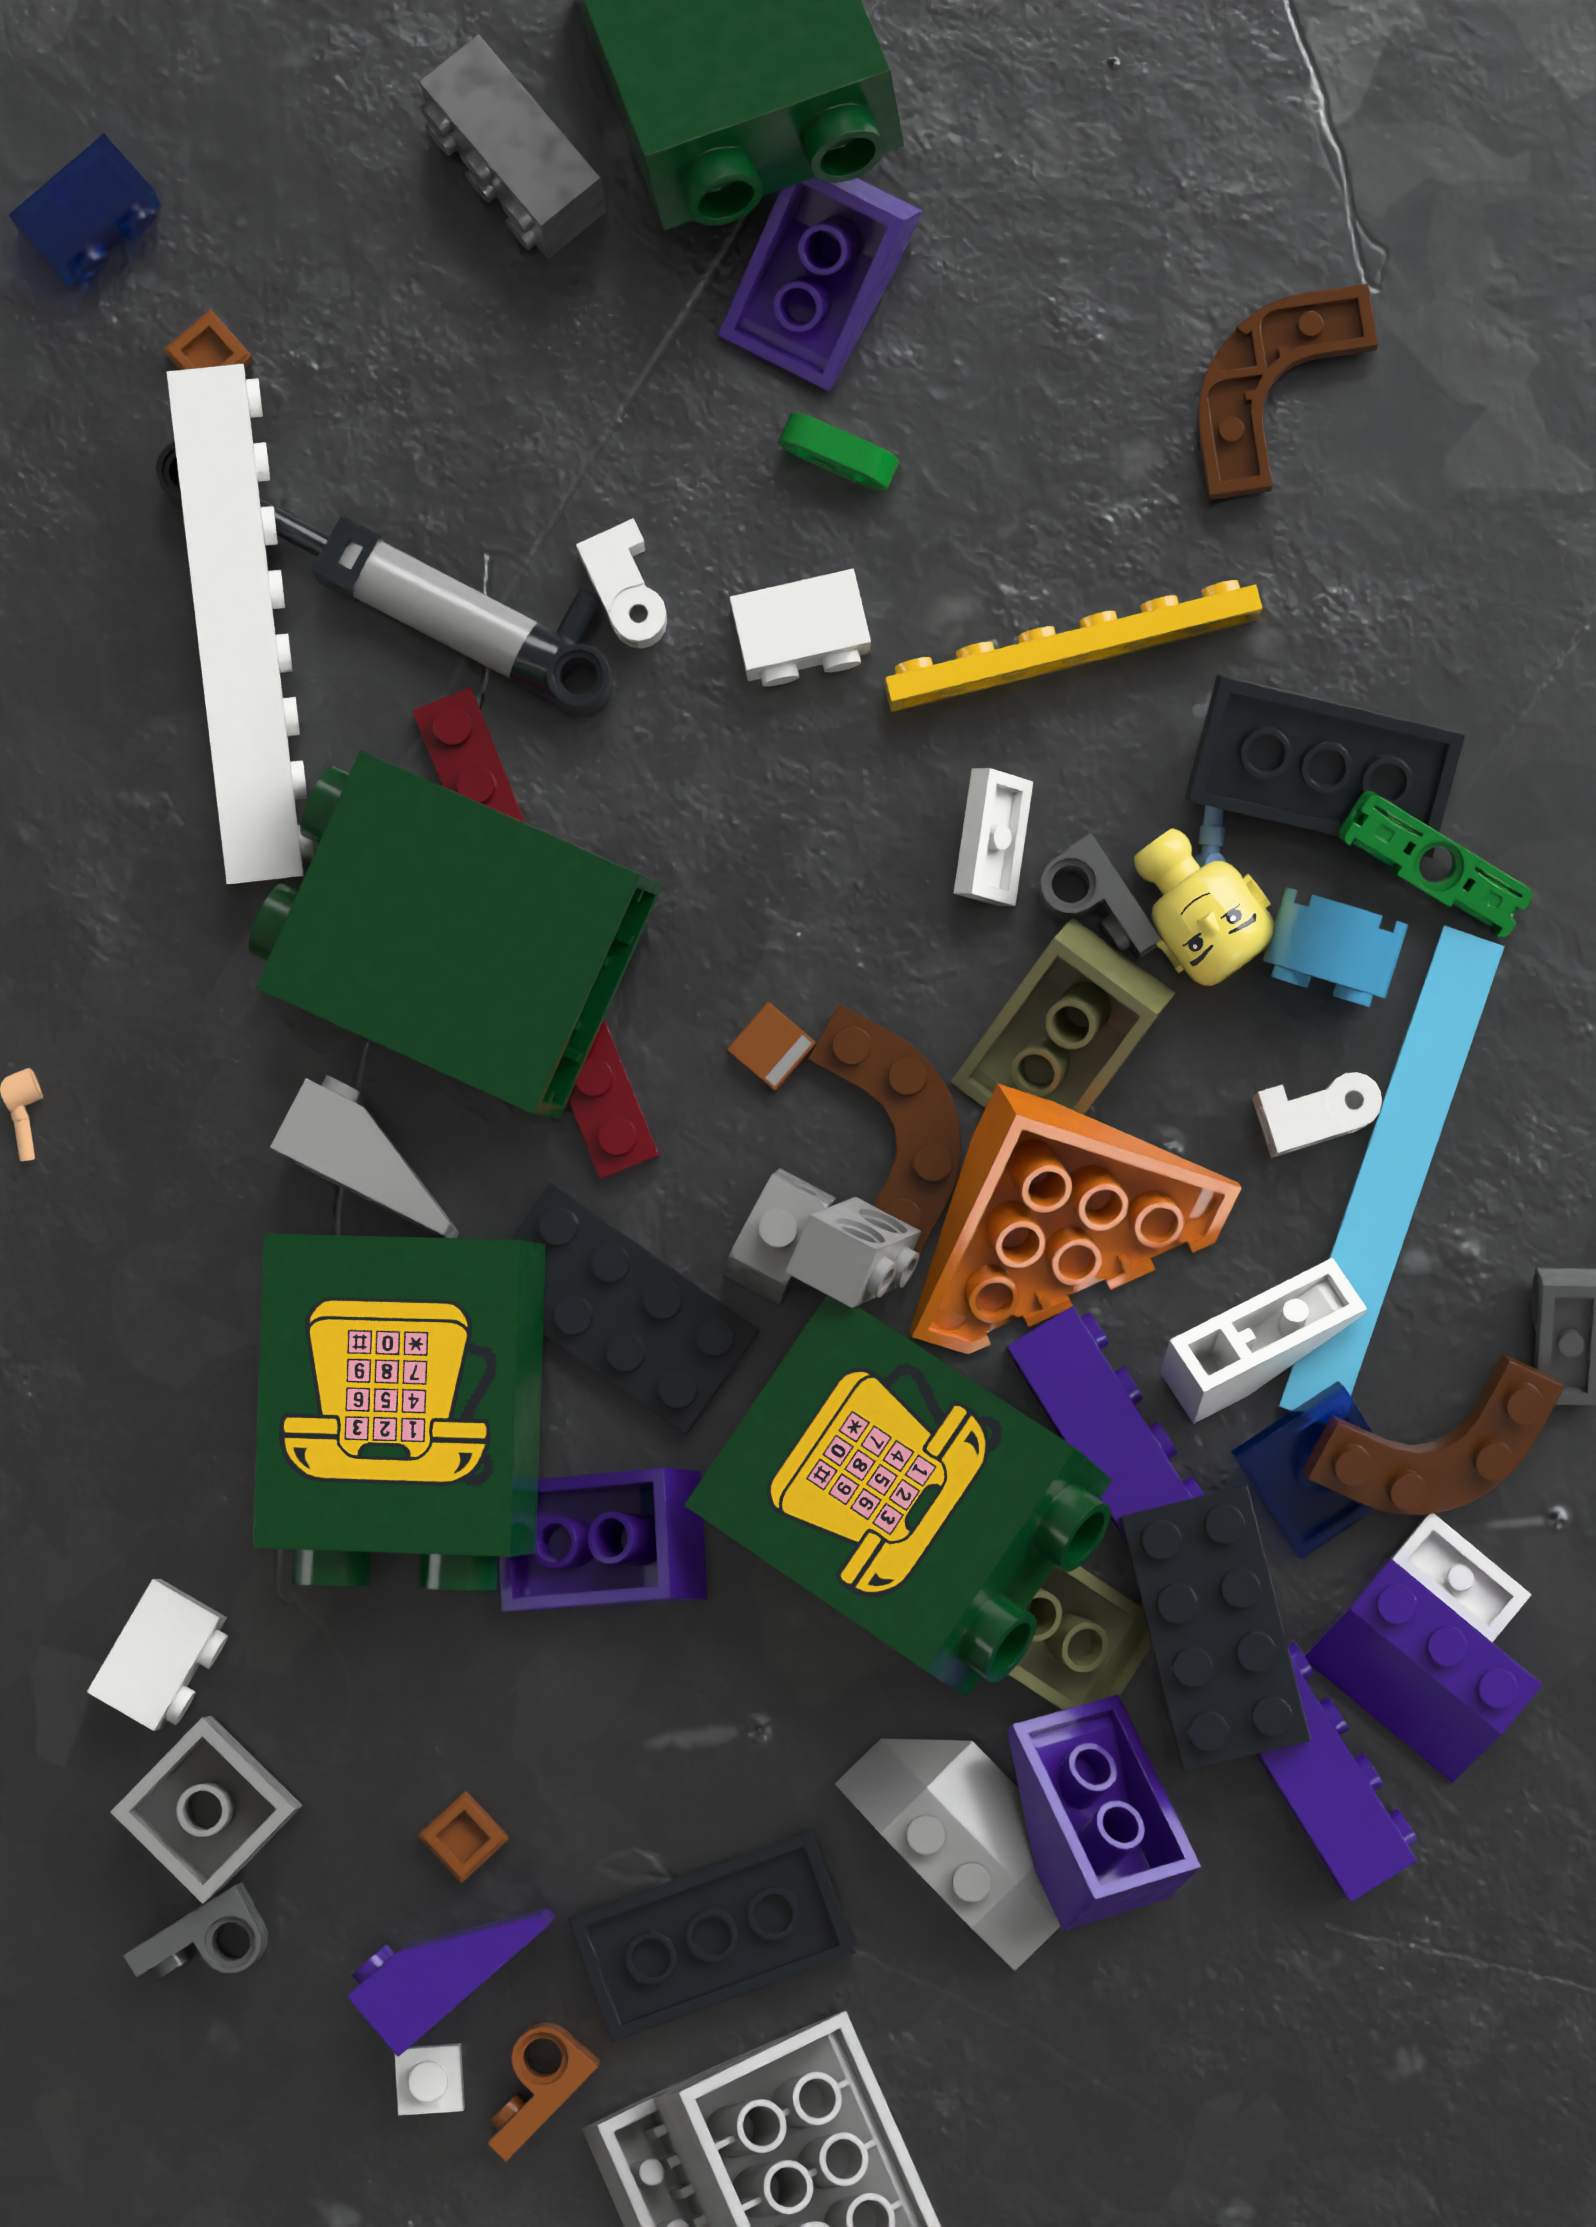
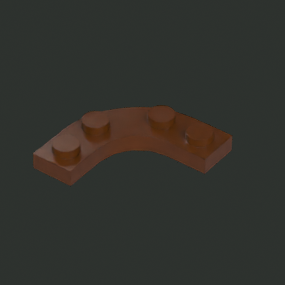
[1197,284,1378,500]
[808,1004,961,1255]
[1302,1354,1565,1515]

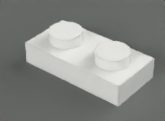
[954,768,1033,906]
[1390,1513,1532,1642]

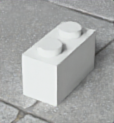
[730,568,871,686]
[87,1579,228,1731]

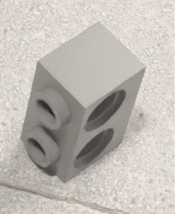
[786,1197,922,1308]

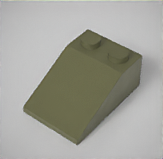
[950,917,1175,1115]
[1008,1565,1152,1710]

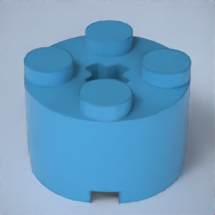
[1263,887,1408,1007]

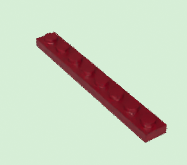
[412,687,660,1180]

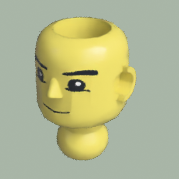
[1134,828,1274,986]

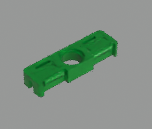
[1339,791,1532,937]

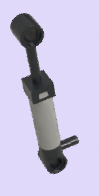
[156,442,613,717]

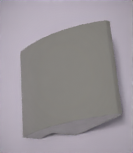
[581,2011,941,2227]

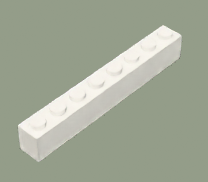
[167,364,314,884]

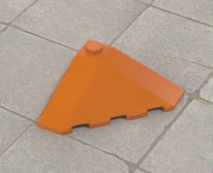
[909,1083,1242,1355]

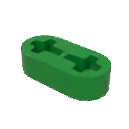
[778,412,900,491]

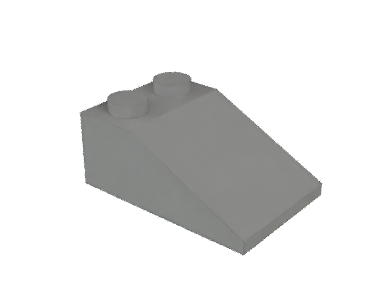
[270,1075,459,1238]

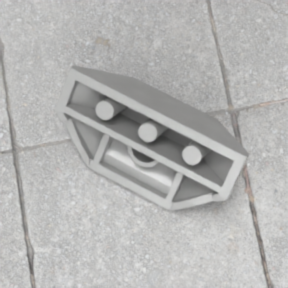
[835,1738,1060,1971]

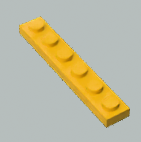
[885,580,1263,712]

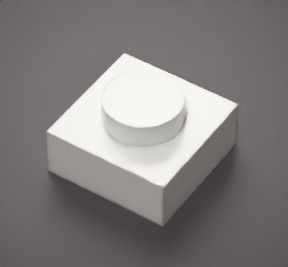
[395,2043,465,2115]

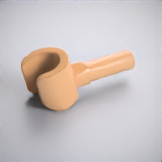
[0,1068,43,1161]

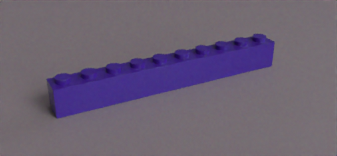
[1005,1306,1418,1902]

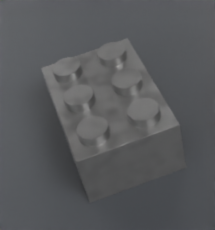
[419,34,606,259]

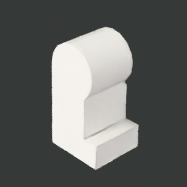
[576,518,667,649]
[1252,1072,1382,1158]

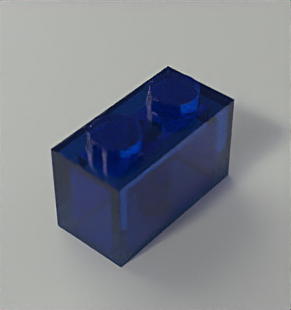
[9,133,162,286]

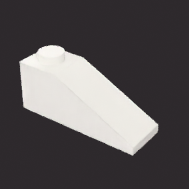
[1160,1257,1367,1424]

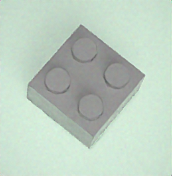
[110,1716,303,1904]

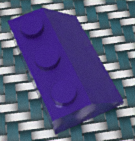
[1304,1559,1543,1783]

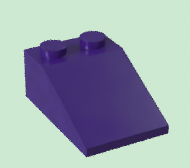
[718,177,922,391]
[499,1468,708,1612]
[1007,1695,1201,1931]
[347,1907,556,2057]

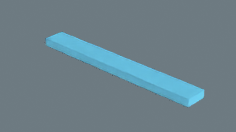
[1277,925,1505,1424]

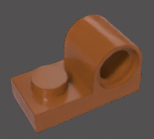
[487,2022,601,2162]

